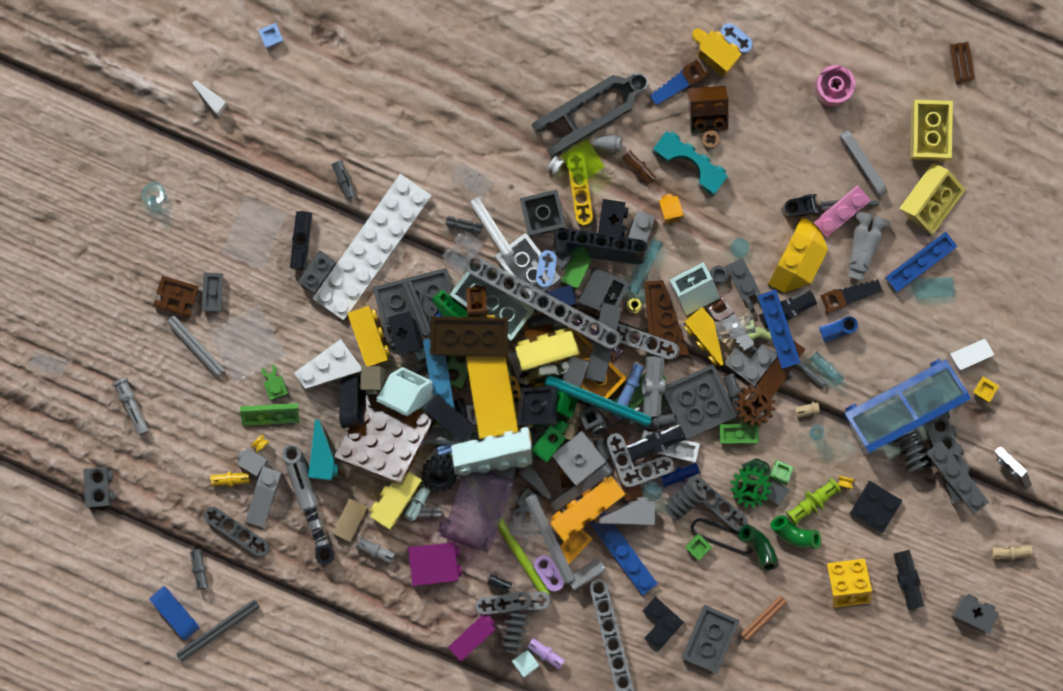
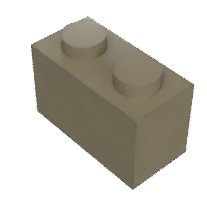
[361,366,386,395]

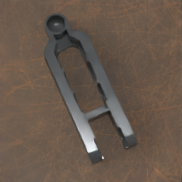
[531,73,648,158]

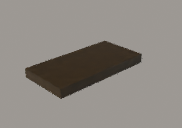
[430,316,508,357]

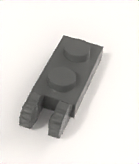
[725,258,762,313]

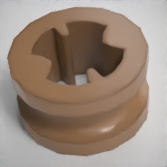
[702,131,719,149]

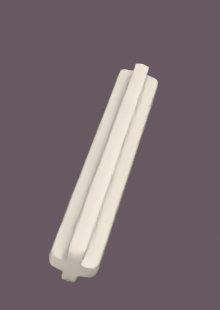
[470,198,513,258]

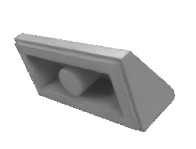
[569,558,606,590]

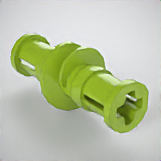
[785,478,841,526]

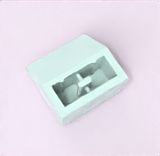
[669,262,720,316]
[377,367,433,416]

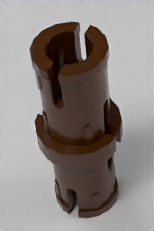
[622,150,657,185]

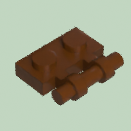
[153,276,199,318]

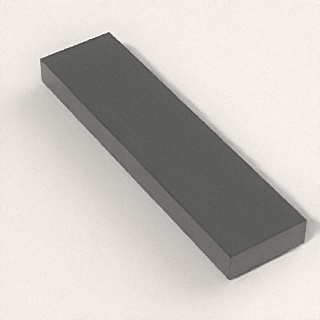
[586,303,622,383]

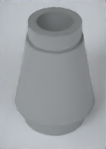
[594,135,622,154]

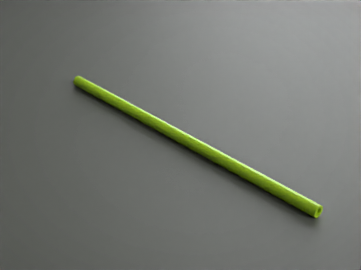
[419,404,550,598]

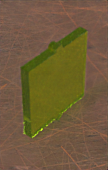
[561,139,605,184]

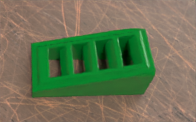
[432,289,468,317]

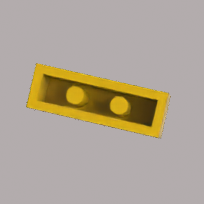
[347,306,391,366]

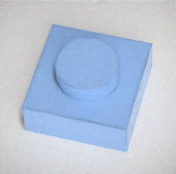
[258,23,284,49]

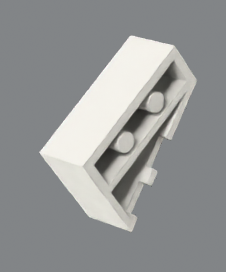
[294,339,361,390]

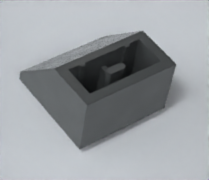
[578,268,630,313]

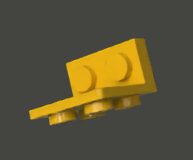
[827,559,872,608]

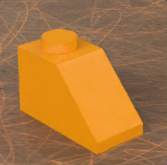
[658,194,684,224]

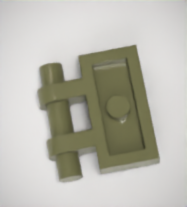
[525,362,569,385]

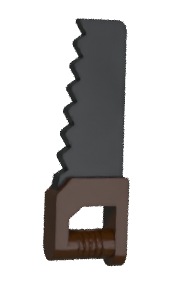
[820,279,882,314]

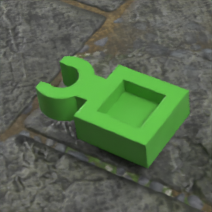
[262,364,288,401]

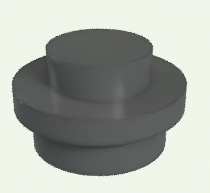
[710,265,728,285]

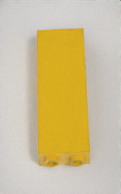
[466,315,518,439]

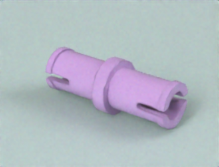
[527,638,565,670]

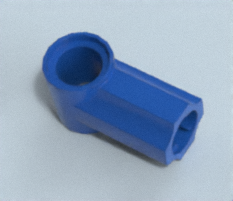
[819,316,858,343]

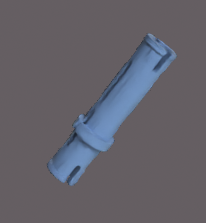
[611,363,645,420]

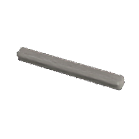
[525,495,575,583]

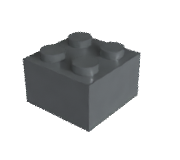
[520,189,566,238]

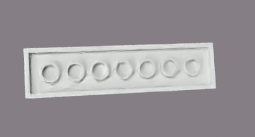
[312,174,432,320]

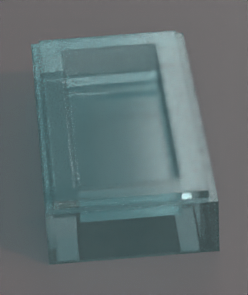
[914,277,954,299]

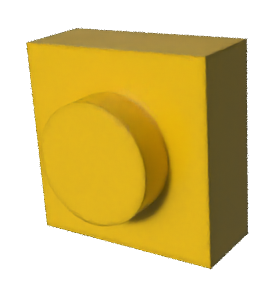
[972,376,999,403]

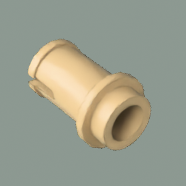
[795,402,820,419]

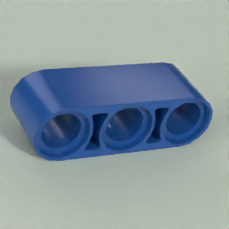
[149,586,200,641]

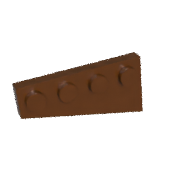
[644,280,689,357]

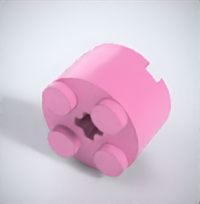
[815,65,856,107]

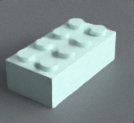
[450,264,534,343]

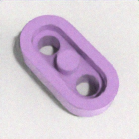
[534,555,564,591]

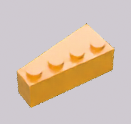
[550,476,625,542]

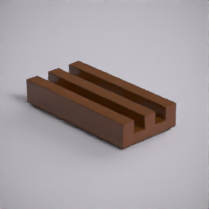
[949,41,975,82]

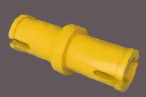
[210,472,251,487]

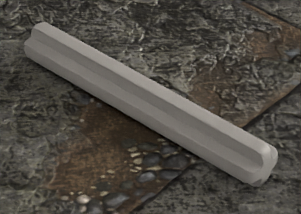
[167,316,224,377]

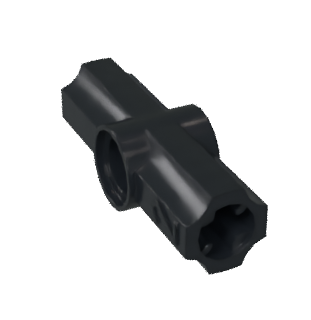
[290,211,313,270]
[758,290,817,329]
[627,424,686,461]
[893,550,924,610]

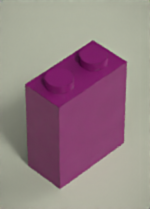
[408,542,462,586]
[448,615,496,661]

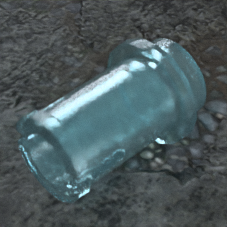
[809,424,825,440]

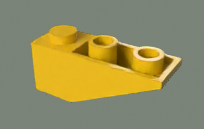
[683,307,723,367]

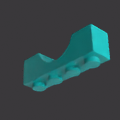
[652,131,728,196]

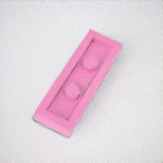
[814,185,871,237]

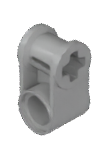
[508,351,532,386]

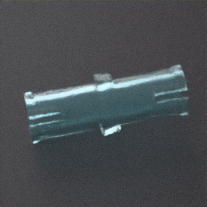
[809,351,845,386]

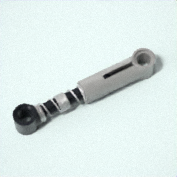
[282,445,336,565]

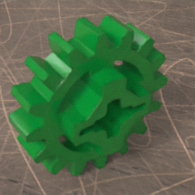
[730,466,772,508]

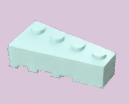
[451,427,532,475]

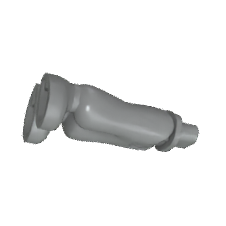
[848,212,890,281]

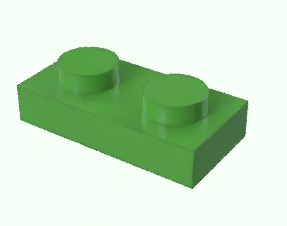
[719,424,759,444]

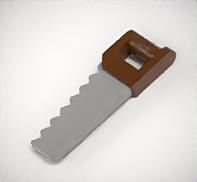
[707,296,754,351]

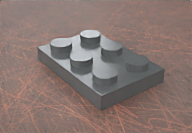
[681,605,740,673]

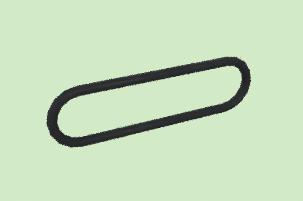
[691,518,753,554]

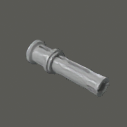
[111,377,149,435]

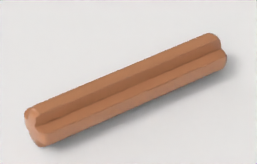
[741,596,787,641]

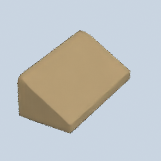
[333,499,367,542]

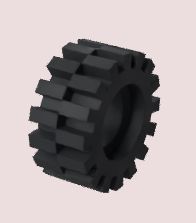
[422,455,457,492]

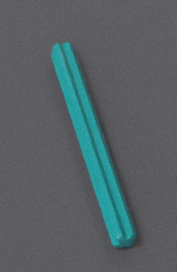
[544,375,651,427]

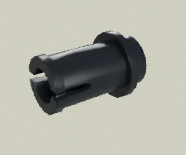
[486,574,512,594]

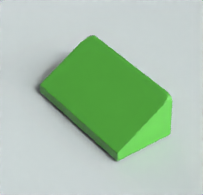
[560,255,592,290]

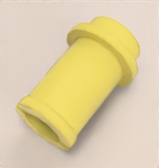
[626,298,642,314]

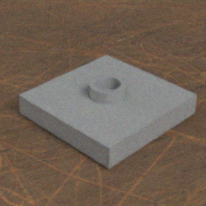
[552,432,606,486]

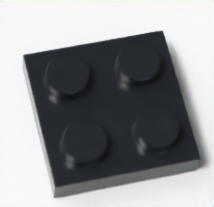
[517,386,558,428]
[849,480,903,533]

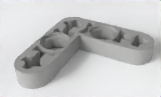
[606,433,673,488]

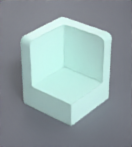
[512,650,539,677]

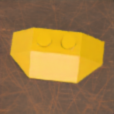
[767,217,828,293]

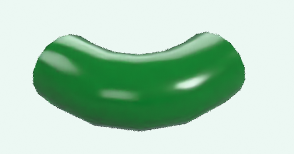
[770,515,821,549]

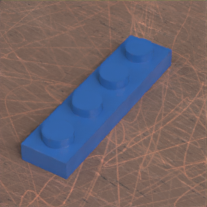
[885,232,958,293]
[758,290,800,369]

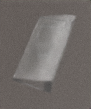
[715,314,756,340]

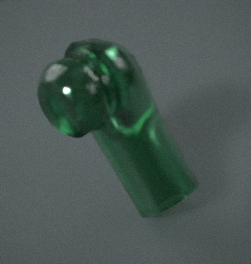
[741,458,770,475]

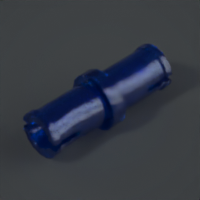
[660,462,700,488]

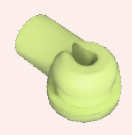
[746,327,771,342]

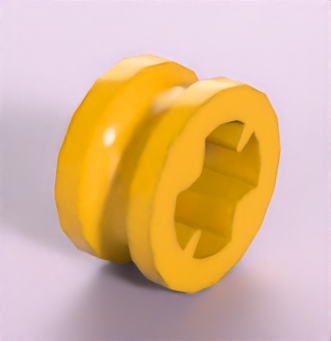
[250,435,270,453]
[837,476,855,489]

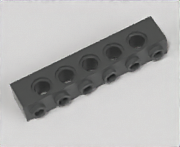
[912,387,975,504]

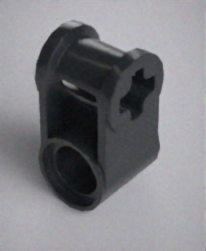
[782,194,820,218]

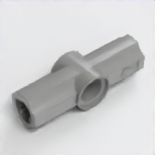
[642,356,665,416]

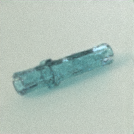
[627,239,663,295]

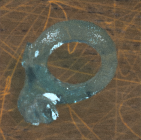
[141,182,167,213]

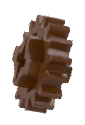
[733,385,776,427]

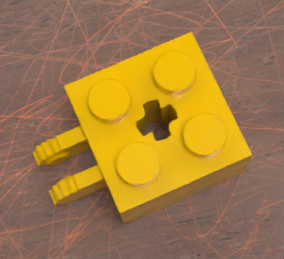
[691,28,741,78]

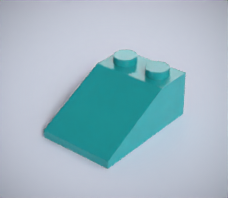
[308,419,339,481]

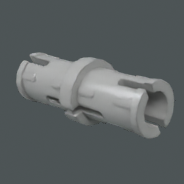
[355,537,395,565]

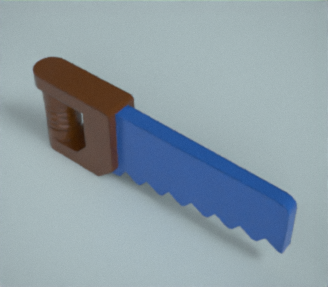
[650,59,709,105]

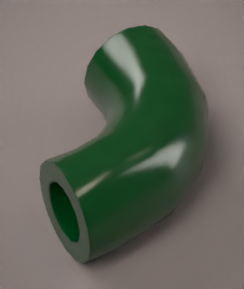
[739,524,779,571]

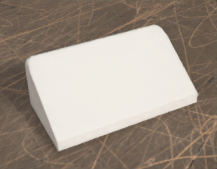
[950,339,994,371]

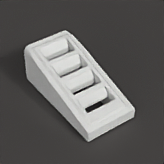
[193,80,228,116]

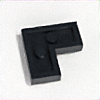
[643,596,684,651]

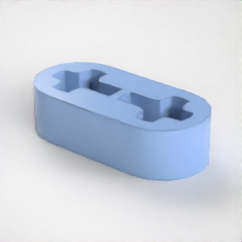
[720,23,752,54]
[536,251,557,288]

